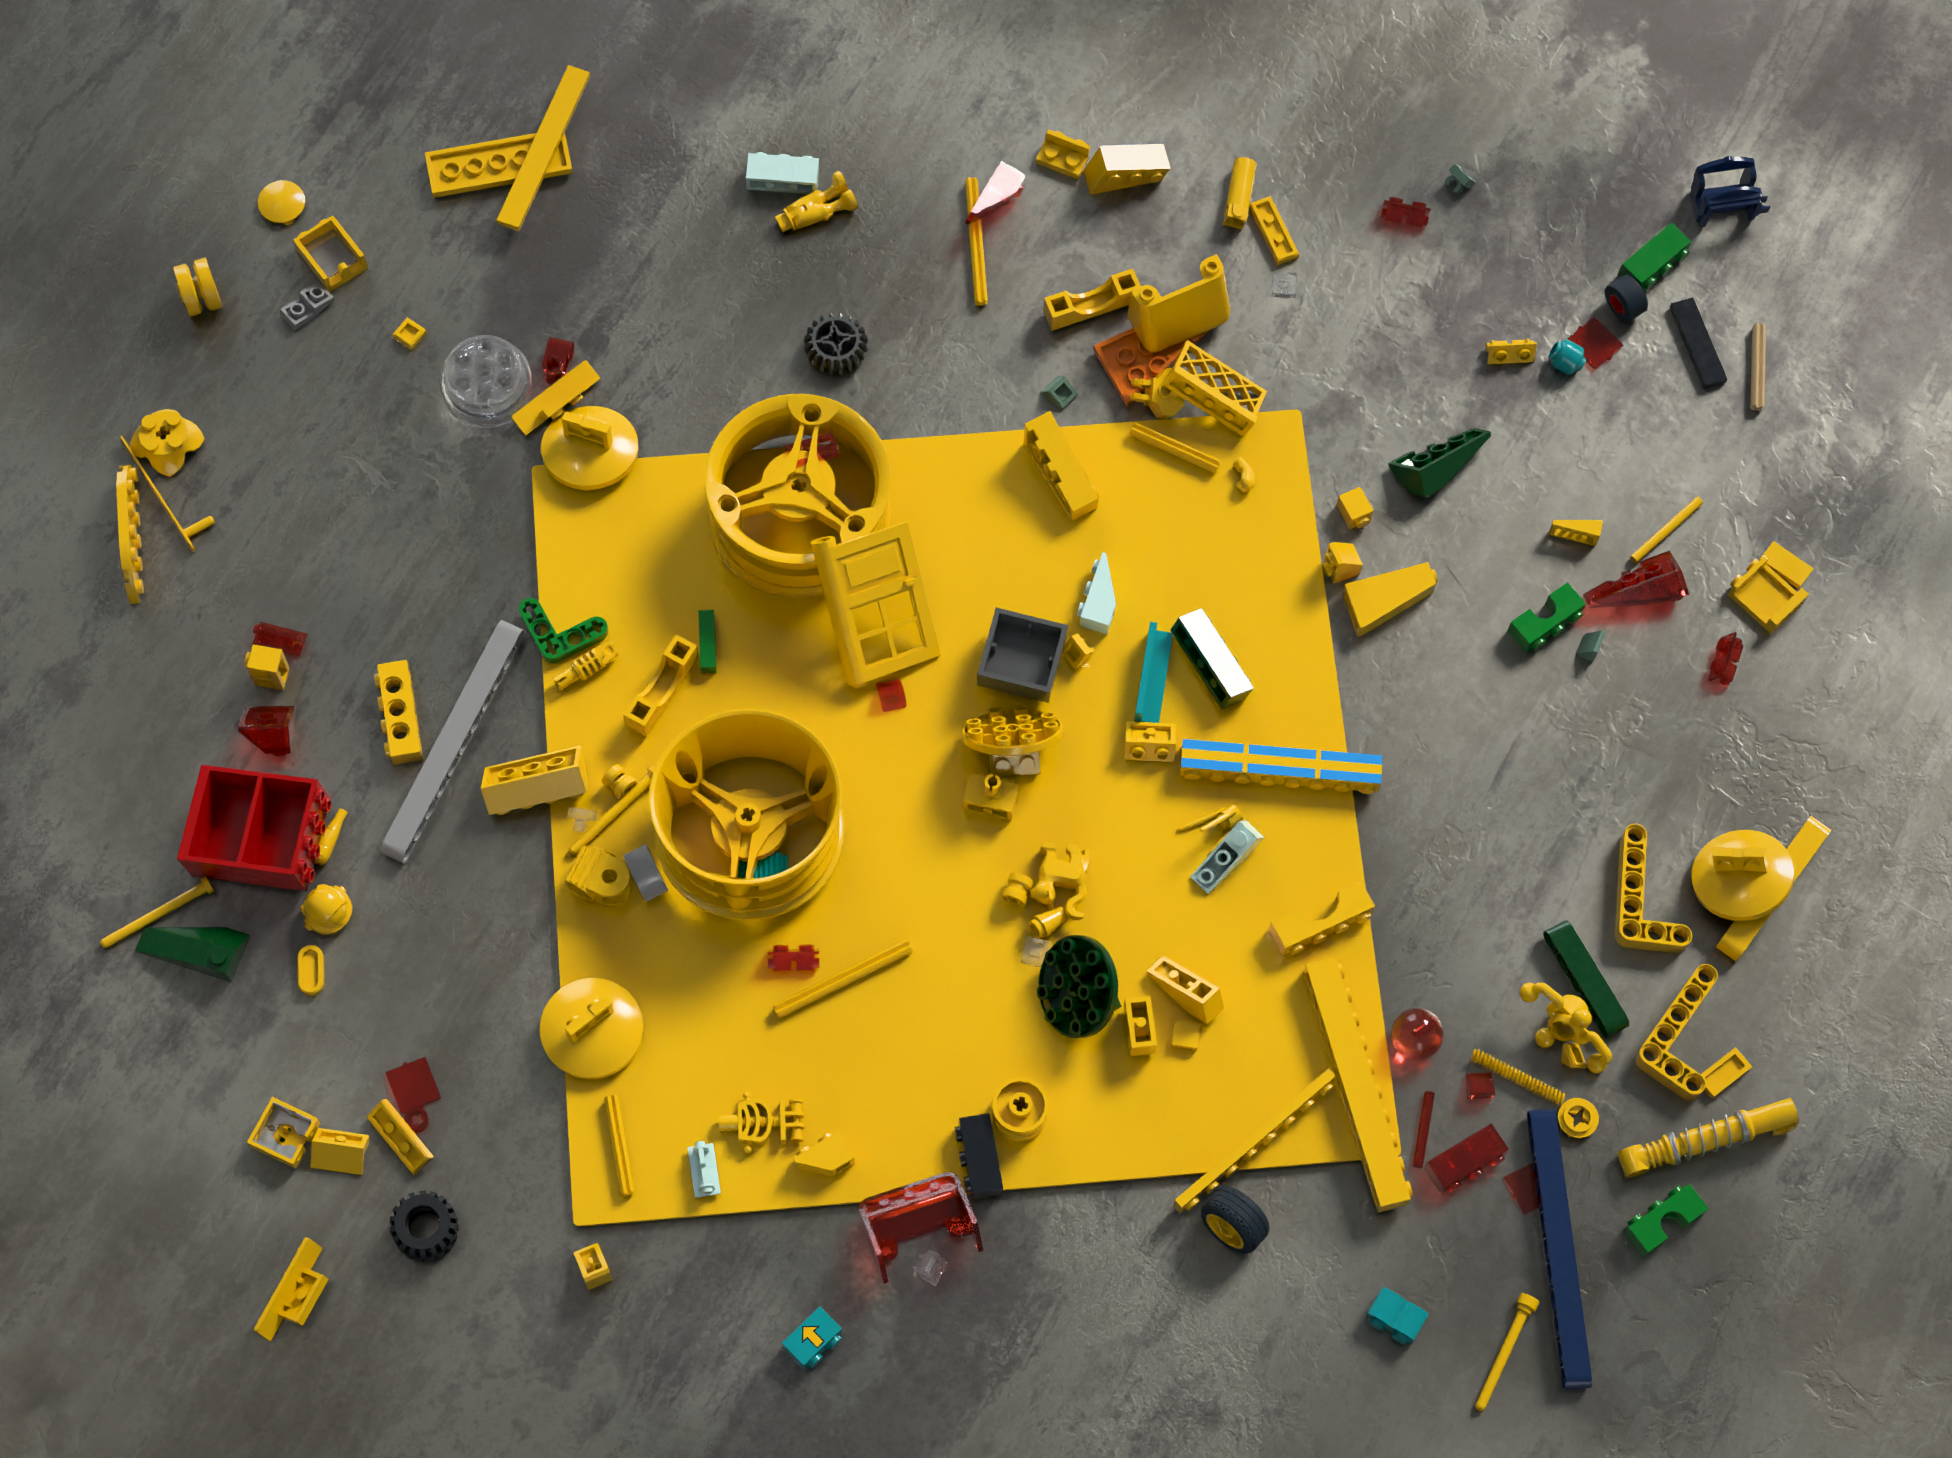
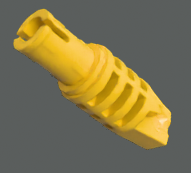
[553,641,618,691]

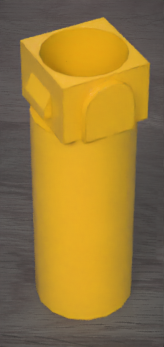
[1223,157,1257,229]

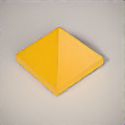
[1561,1043,1587,1069]

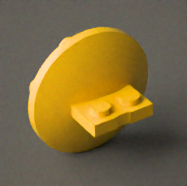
[541,406,639,491]
[962,705,1063,777]
[1691,830,1794,921]
[540,978,643,1079]

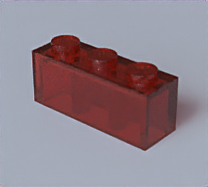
[1424,1123,1509,1194]

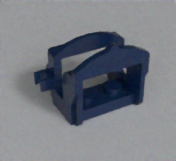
[1689,156,1771,227]

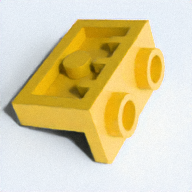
[1036,129,1090,180]
[1124,721,1176,762]

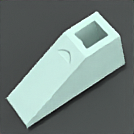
[1077,552,1116,635]
[1190,821,1265,894]

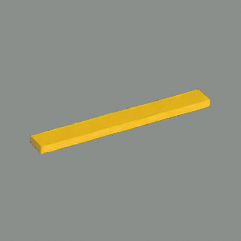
[497,65,590,231]

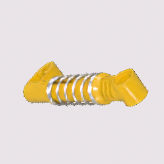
[1617,1098,1799,1178]

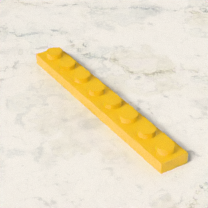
[1173,1068,1335,1213]

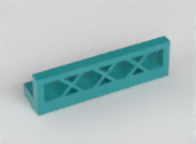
[1134,622,1173,723]

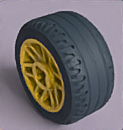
[1201,1186,1270,1254]

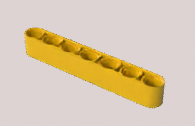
[1716,816,1831,962]

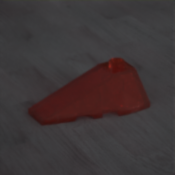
[1583,550,1689,608]

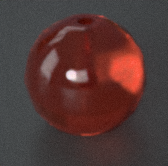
[1391,1008,1444,1060]

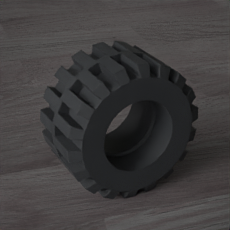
[390,1190,459,1262]

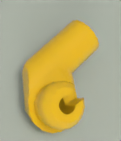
[1233,457,1255,492]

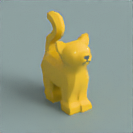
[1030,842,1089,920]

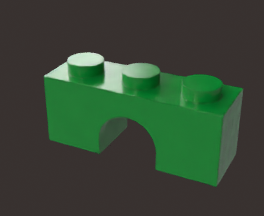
[1507,582,1586,653]
[1624,1184,1709,1258]

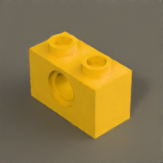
[1123,996,1157,1056]

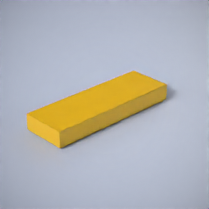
[1249,196,1299,265]
[366,1099,434,1175]

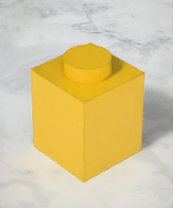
[1336,487,1374,530]

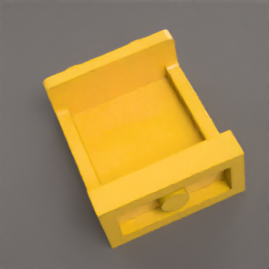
[1728,556,1809,634]

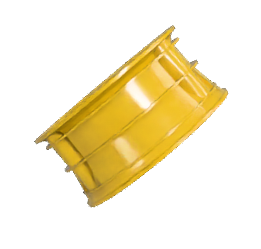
[705,394,891,598]
[649,709,845,920]

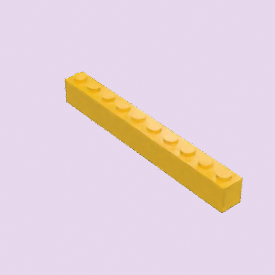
[1303,957,1413,1213]

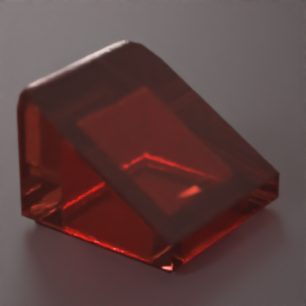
[876,679,907,712]
[1465,1072,1495,1099]

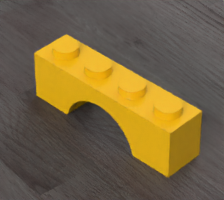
[1043,268,1141,331]
[623,635,698,737]
[1269,880,1375,955]

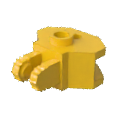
[1130,368,1184,419]

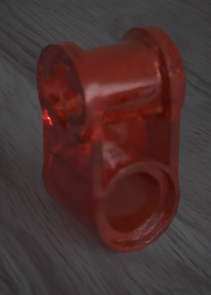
[542,337,575,385]

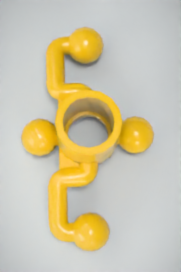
[1519,983,1612,1074]

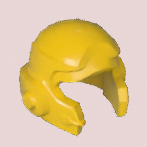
[300,884,353,935]

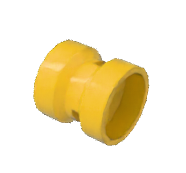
[602,764,637,799]
[1001,872,1034,907]

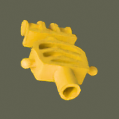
[718,1092,805,1153]

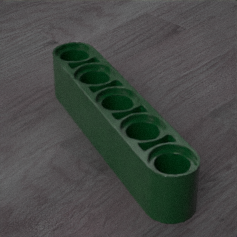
[1543,920,1629,1038]

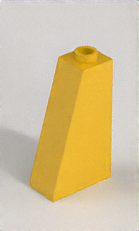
[1342,562,1438,637]

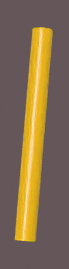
[1630,496,1703,564]

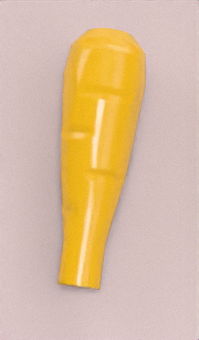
[314,808,348,866]

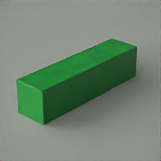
[698,610,716,673]

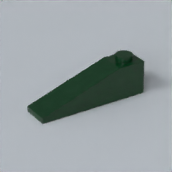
[1388,428,1491,498]
[135,927,250,982]

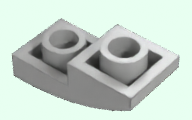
[280,281,334,331]
[623,844,668,902]

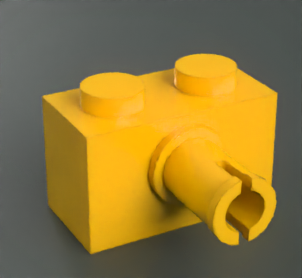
[963,773,1019,820]

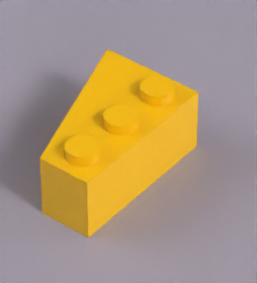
[1083,144,1170,195]

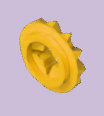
[1557,1098,1599,1139]

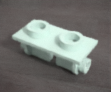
[687,1141,721,1198]

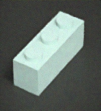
[746,152,819,194]

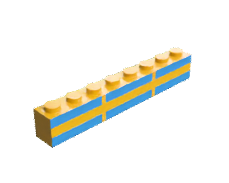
[1179,739,1382,794]

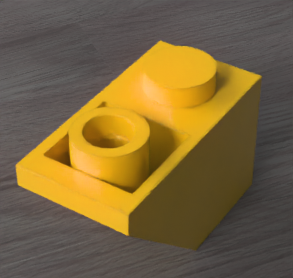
[1322,542,1363,584]
[794,1132,855,1177]

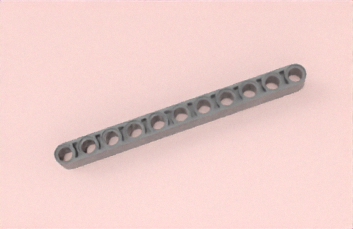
[380,620,525,864]

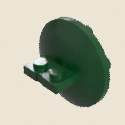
[1037,935,1122,1038]

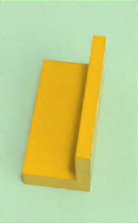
[310,1128,369,1175]

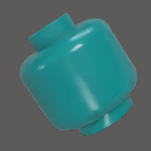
[1549,339,1586,375]

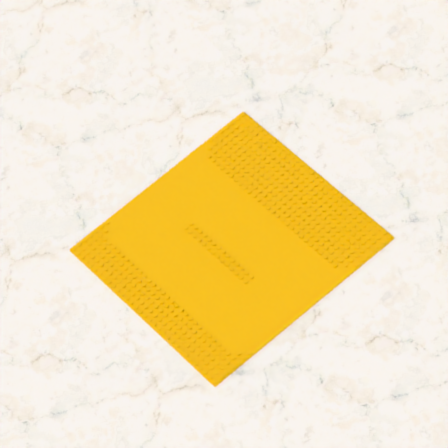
[532,409,1401,1227]

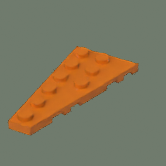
[1093,307,1231,408]

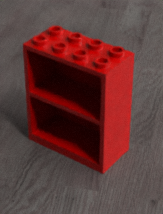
[177,764,332,891]

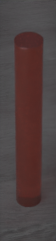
[1413,1091,1435,1168]

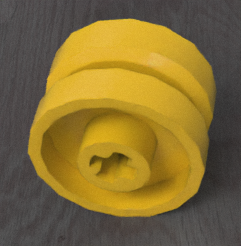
[173,257,222,317]
[991,1077,1049,1142]

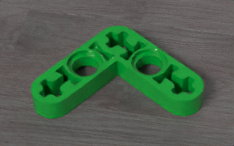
[519,598,608,663]

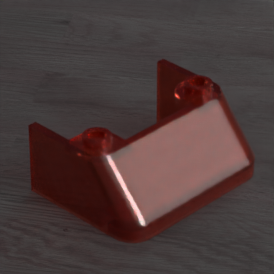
[859,1172,984,1283]

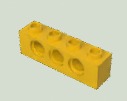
[374,660,423,765]

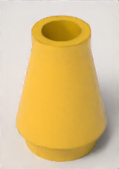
[1029,907,1068,939]

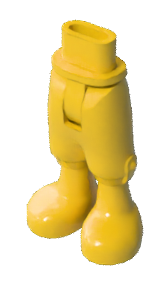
[774,171,858,233]

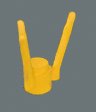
[1178,804,1243,853]

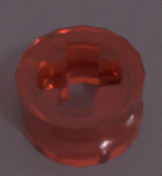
[404,1107,429,1133]

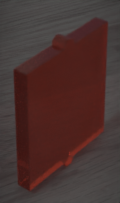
[1568,317,1623,370]
[385,1057,441,1114]
[1503,1163,1541,1215]

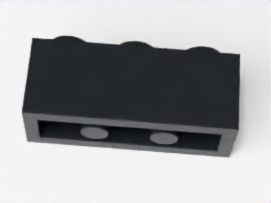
[954,1113,1003,1199]

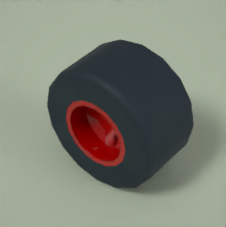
[1605,275,1648,322]

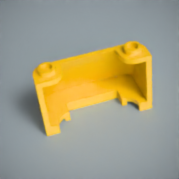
[1127,254,1230,352]

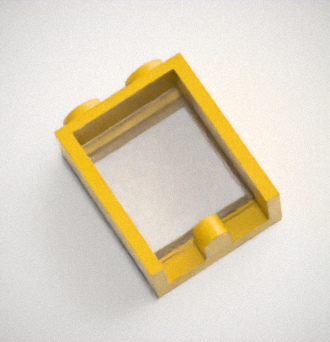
[293,215,368,293]

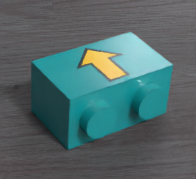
[782,1306,842,1370]

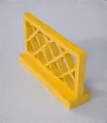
[1163,340,1267,437]

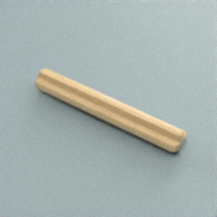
[1750,323,1766,411]

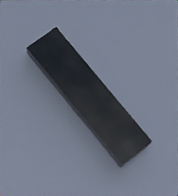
[1670,297,1727,389]

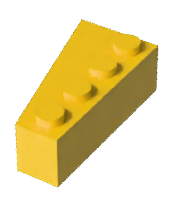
[1023,411,1099,521]

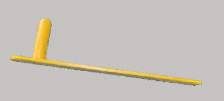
[120,436,215,552]

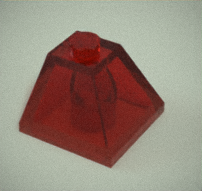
[238,706,295,756]

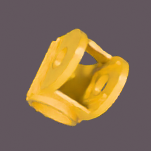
[564,846,632,907]

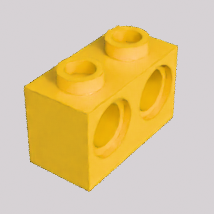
[245,645,290,691]

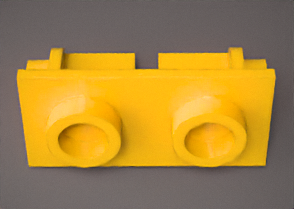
[1486,338,1537,365]

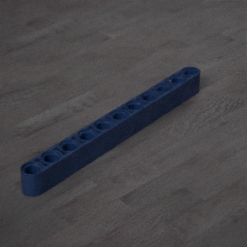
[1527,1109,1592,1390]

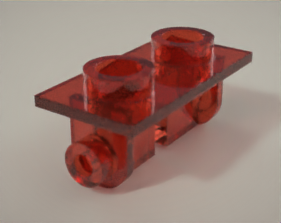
[1381,197,1431,227]
[252,621,308,657]
[1708,632,1744,685]
[768,944,819,971]

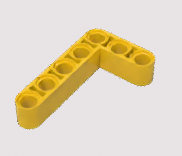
[1615,823,1693,953]
[1635,964,1718,1101]

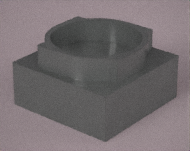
[977,607,1068,703]

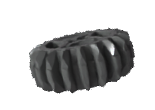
[804,312,868,376]

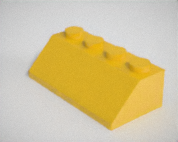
[481,745,588,815]

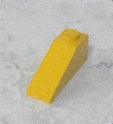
[1146,955,1224,1024]

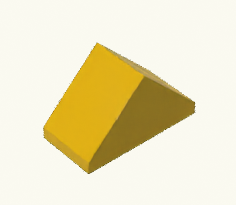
[573,1243,612,1290]

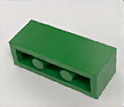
[1618,222,1692,290]

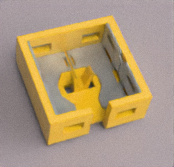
[247,1097,321,1169]

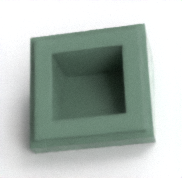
[1041,376,1078,410]
[1576,630,1605,661]

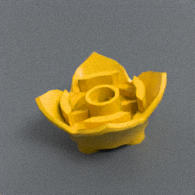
[130,409,205,478]

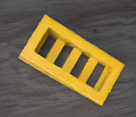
[1548,520,1603,546]

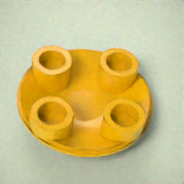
[258,181,305,225]

